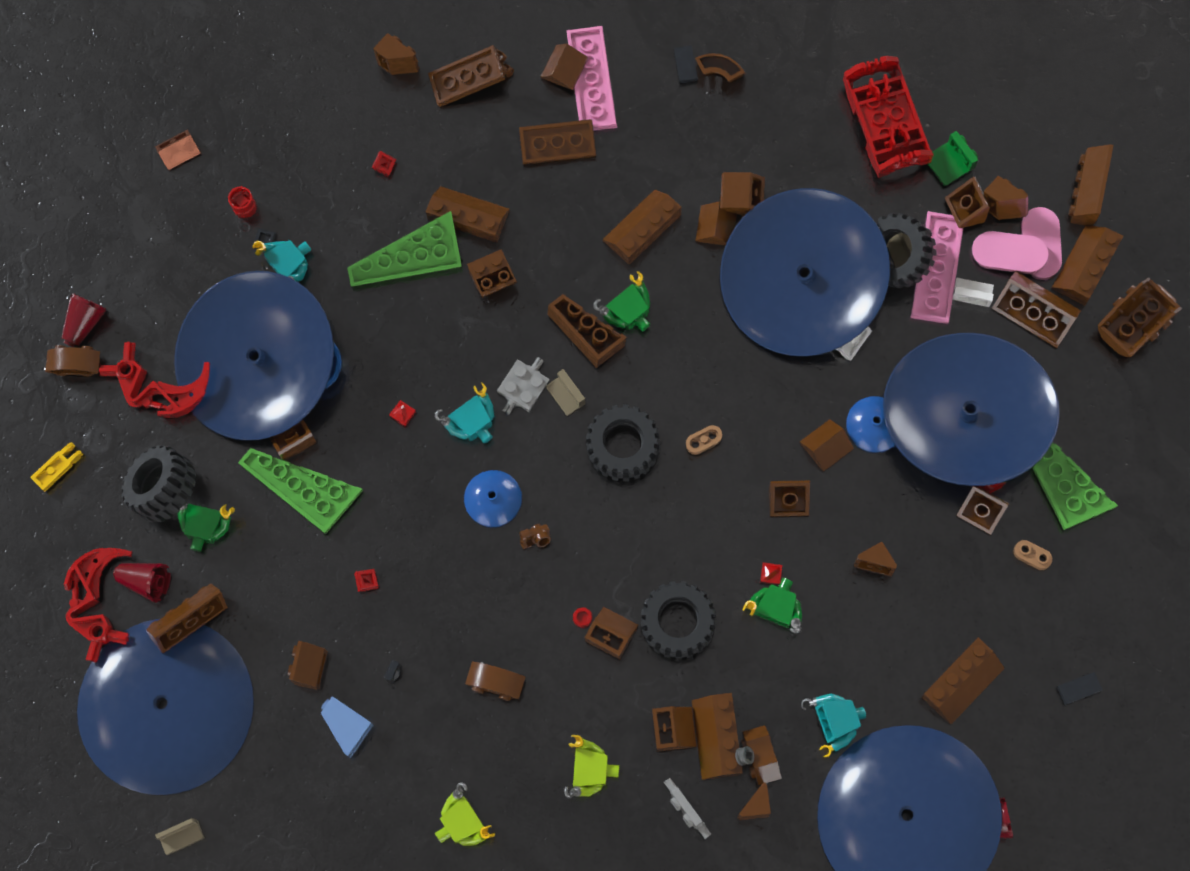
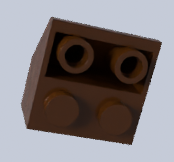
[373,33,419,75]
[720,172,765,216]
[984,176,1028,220]
[467,249,517,298]
[585,607,638,660]
[288,641,328,690]
[652,706,697,752]

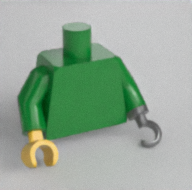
[594,271,650,332]
[178,503,235,552]
[742,578,802,633]

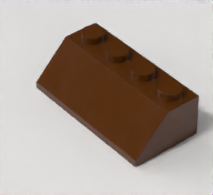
[1069,144,1114,226]
[426,186,510,243]
[603,190,681,265]
[1051,226,1123,306]
[992,271,1081,348]
[146,584,228,654]
[921,637,1005,725]
[692,693,742,780]

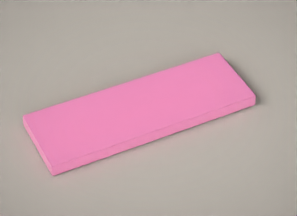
[567,26,617,131]
[911,211,963,324]

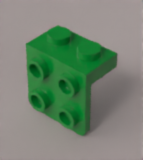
[928,131,978,186]

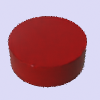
[573,607,593,628]

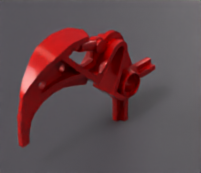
[99,342,210,418]
[64,548,133,663]

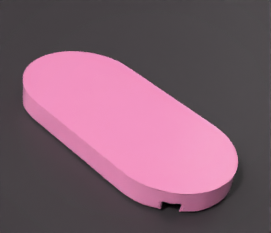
[1021,207,1062,280]
[972,231,1048,274]

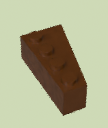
[547,294,627,368]

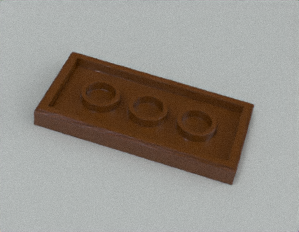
[428,45,505,107]
[519,119,596,165]

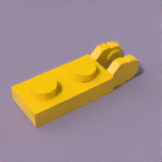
[30,442,83,492]

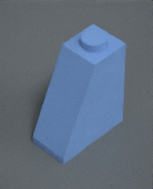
[321,696,373,758]

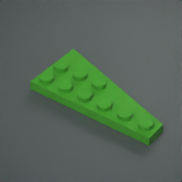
[347,211,462,287]
[1032,443,1118,530]
[238,448,363,534]

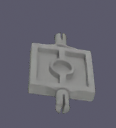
[497,357,550,415]
[664,778,711,839]

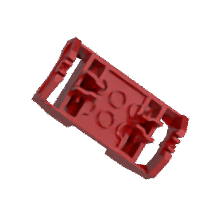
[843,56,933,178]

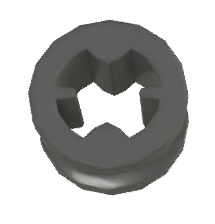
[735,746,754,766]

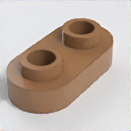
[686,425,722,455]
[1014,540,1052,570]

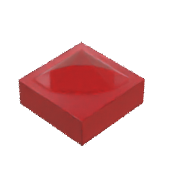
[372,151,396,177]
[389,400,416,427]
[760,563,782,585]
[354,569,378,592]

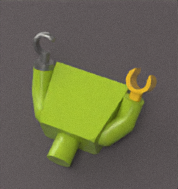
[564,735,619,798]
[435,782,495,846]

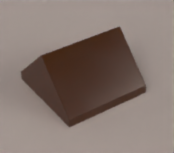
[541,44,588,90]
[945,177,990,228]
[696,201,737,246]
[270,419,317,461]
[800,419,854,472]
[769,480,810,517]
[956,486,1009,535]
[854,542,897,577]
[737,782,771,820]

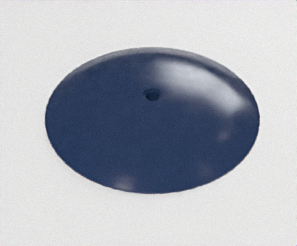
[720,188,890,356]
[175,271,334,440]
[883,333,1059,486]
[77,619,254,795]
[818,725,1002,871]

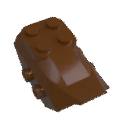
[1098,278,1182,357]

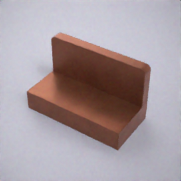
[155,129,200,170]

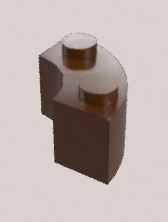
[695,53,746,83]
[45,345,100,377]
[465,661,525,701]
[741,725,782,785]

